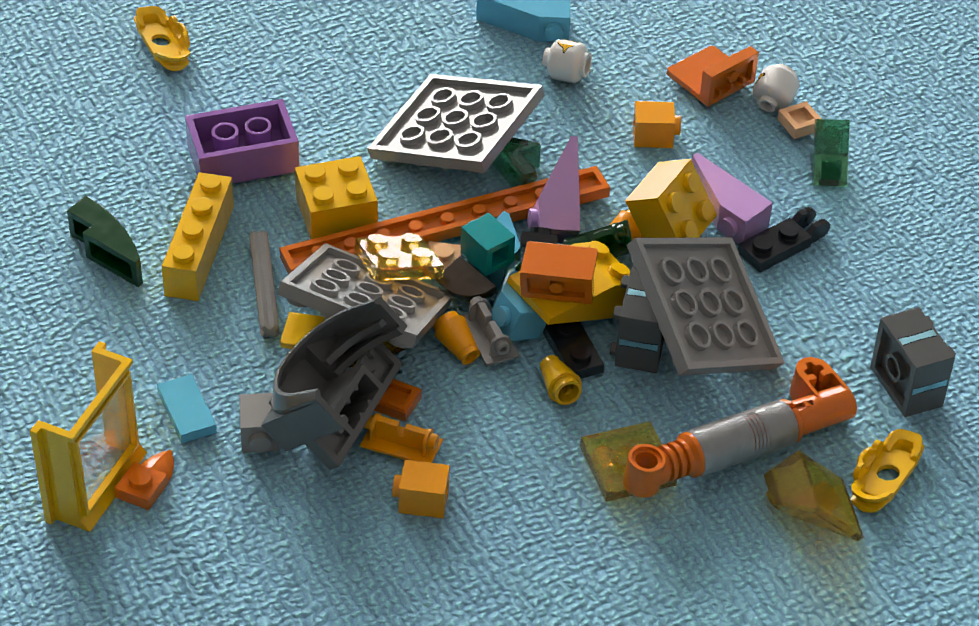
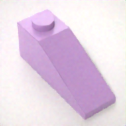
[527,136,580,243]
[692,153,773,244]

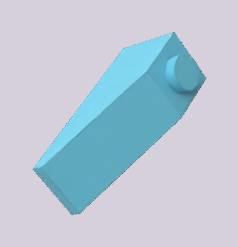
[476,0,570,42]

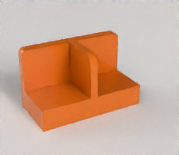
[520,241,598,304]

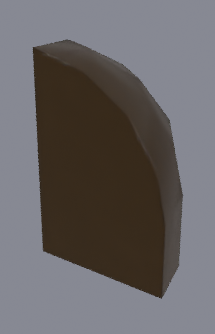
[434,256,497,302]

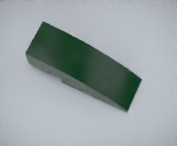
[67,196,143,287]

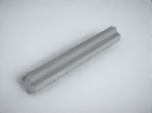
[249,230,280,338]

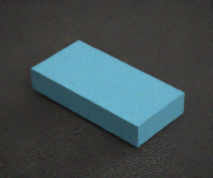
[157,374,217,444]

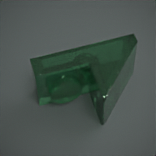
[810,119,850,187]
[492,137,541,187]

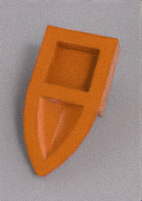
[115,450,174,510]

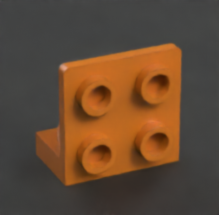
[666,45,759,107]

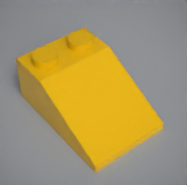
[507,241,630,325]

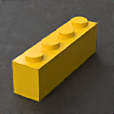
[161,172,234,301]

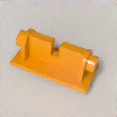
[360,413,443,463]

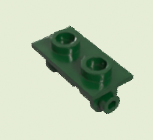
[560,220,632,258]

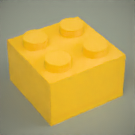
[295,156,378,239]
[625,159,717,238]

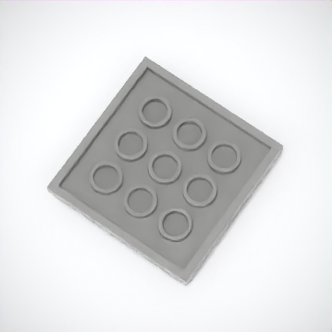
[367,74,545,173]
[627,237,785,376]
[277,243,453,349]

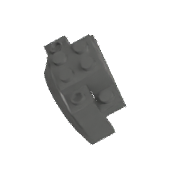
[261,297,407,470]

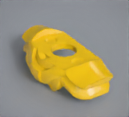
[134,6,190,71]
[851,429,925,513]

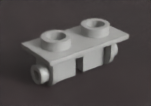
[463,296,520,367]

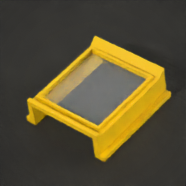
[30,341,147,532]

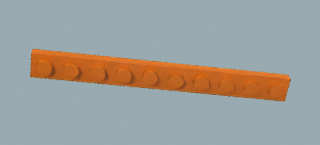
[279,166,610,275]

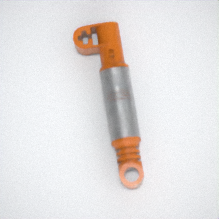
[623,357,857,498]

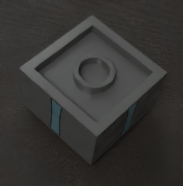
[610,266,665,373]
[870,307,956,417]

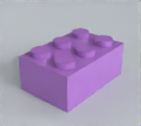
[185,99,300,183]

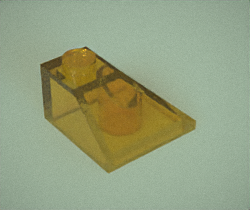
[763,450,864,541]

